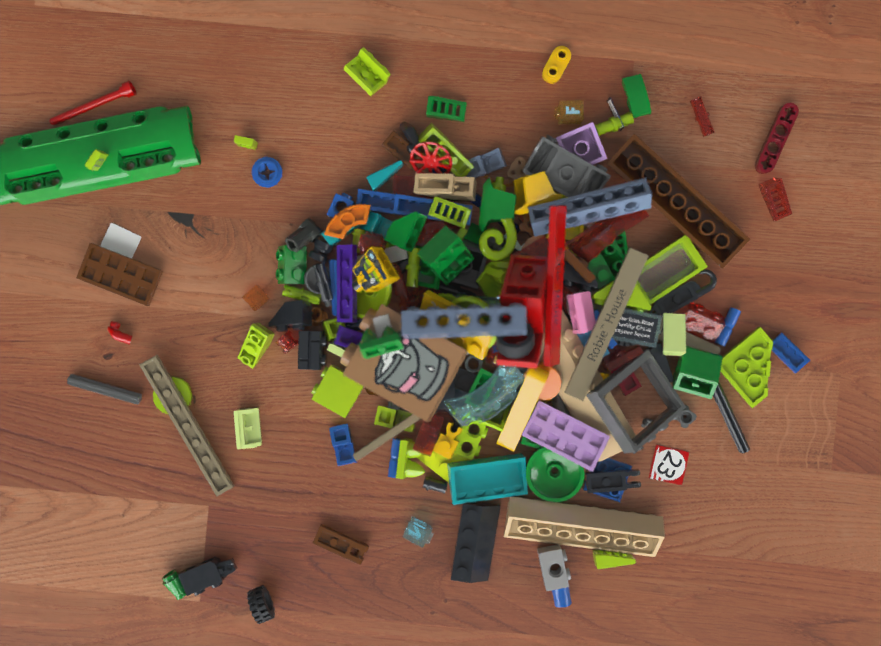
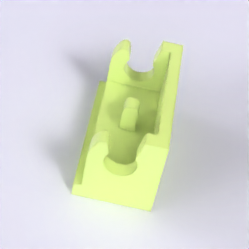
[662,313,686,356]
[234,407,262,449]

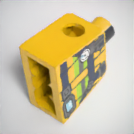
[352,247,400,292]

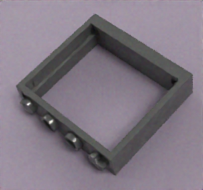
[586,349,686,454]

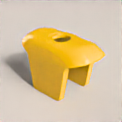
[513,172,563,215]

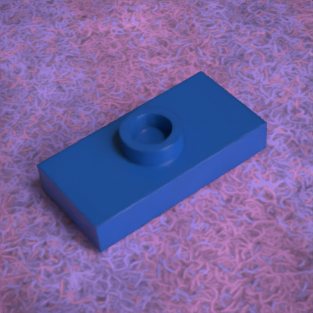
[771,332,810,374]

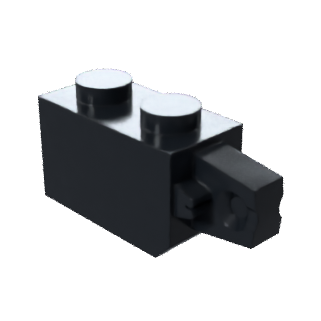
[178,557,237,596]

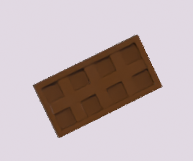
[76,243,163,306]

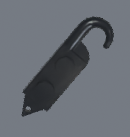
[648,269,717,316]

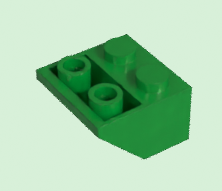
[417,226,474,286]
[576,236,625,289]
[672,346,723,399]

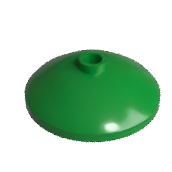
[526,447,584,502]

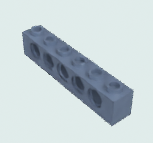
[528,178,651,237]
[402,304,527,339]

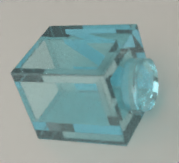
[402,516,434,548]

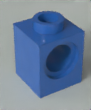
[327,193,356,218]

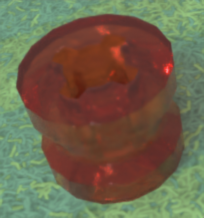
[275,331,298,354]

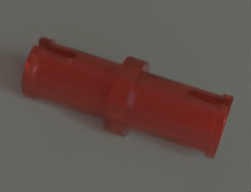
[689,96,715,137]

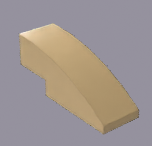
[414,173,477,201]

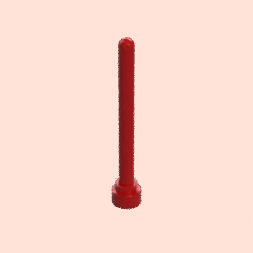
[49,81,137,125]

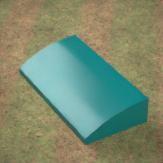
[447,453,528,505]

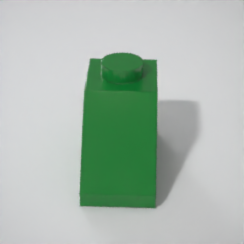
[384,211,428,252]

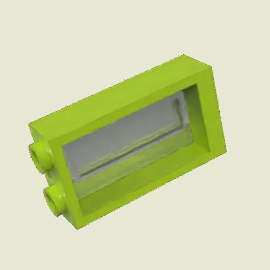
[636,235,708,305]

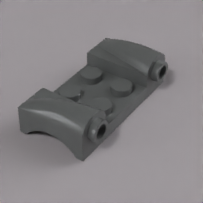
[522,134,611,197]

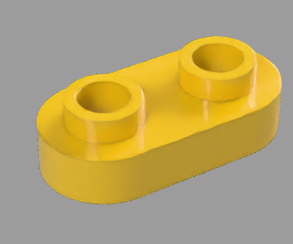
[542,46,571,84]

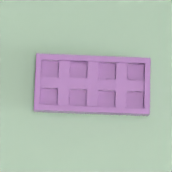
[522,401,610,472]

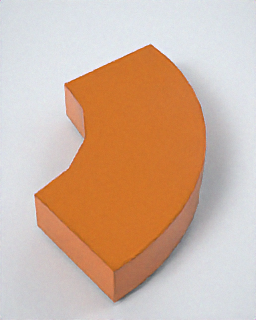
[324,204,371,239]

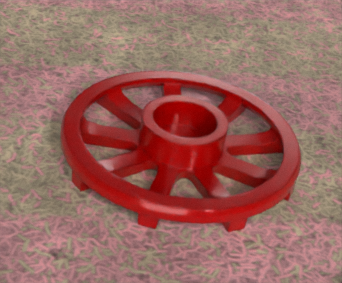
[409,141,453,174]

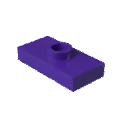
[334,325,363,348]

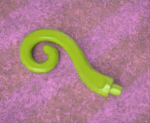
[479,177,517,261]

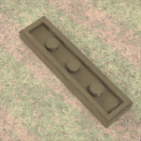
[353,414,421,461]

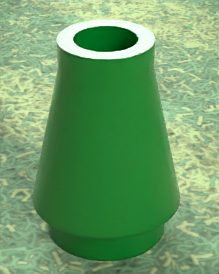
[162,570,186,600]

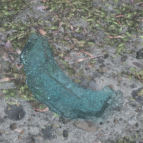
[444,365,525,426]

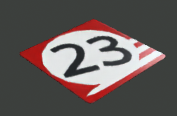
[649,445,689,485]

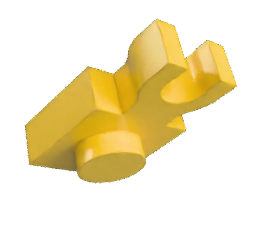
[433,422,463,460]

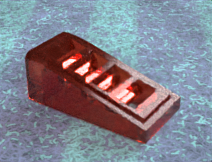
[758,177,792,221]

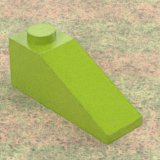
[418,122,474,177]

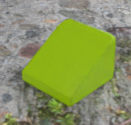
[322,318,346,342]

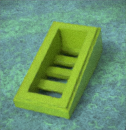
[428,196,472,229]
[592,550,636,569]

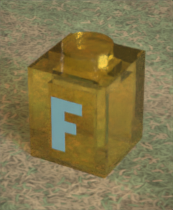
[555,100,584,124]

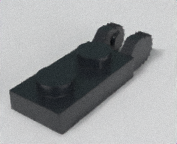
[585,469,641,493]

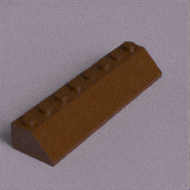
[607,134,750,268]

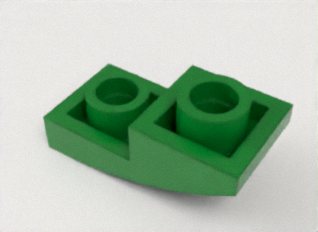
[622,74,652,118]

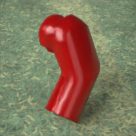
[107,321,132,344]

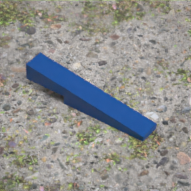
[356,189,473,225]

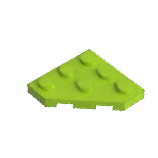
[720,327,773,408]

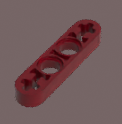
[755,102,799,174]

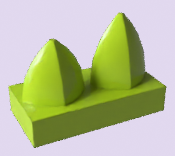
[396,438,425,479]

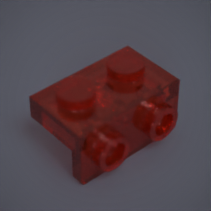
[571,222,616,263]
[685,302,725,344]

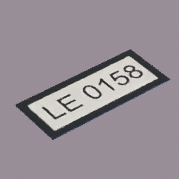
[607,97,624,131]

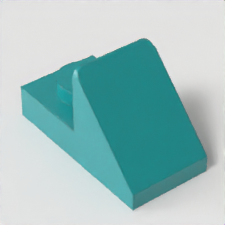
[359,211,393,239]

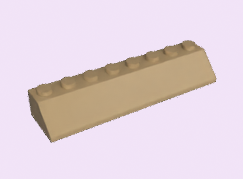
[539,310,636,462]
[504,497,665,557]

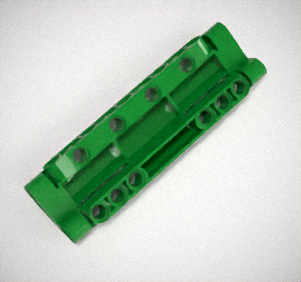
[0,105,201,206]

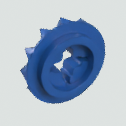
[252,157,283,188]

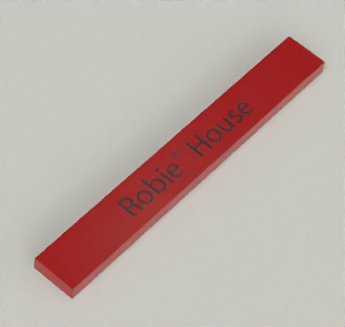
[544,205,567,367]

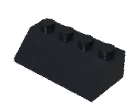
[451,501,501,583]

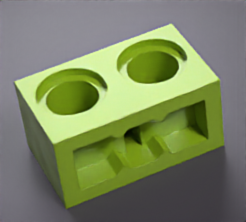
[454,414,489,460]

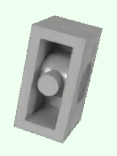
[537,544,571,591]

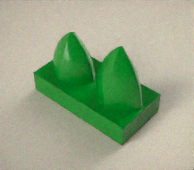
[358,326,404,359]

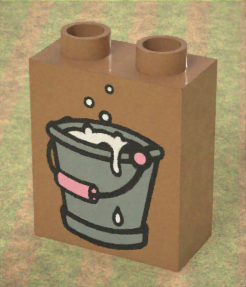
[340,304,468,422]

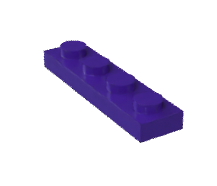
[337,245,357,323]

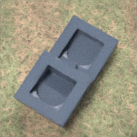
[467,148,507,179]

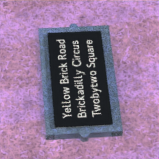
[611,309,662,348]

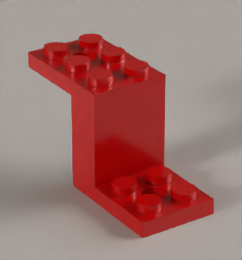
[496,255,548,369]

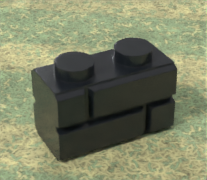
[298,331,327,370]

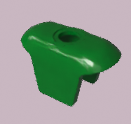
[479,177,516,233]

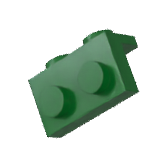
[276,245,307,285]

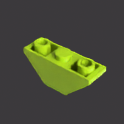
[591,281,651,314]
[238,323,275,369]

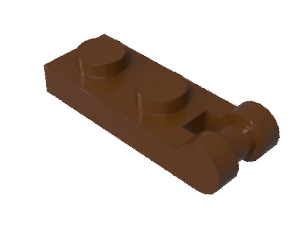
[313,524,369,564]

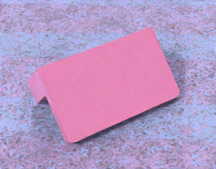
[567,291,596,334]

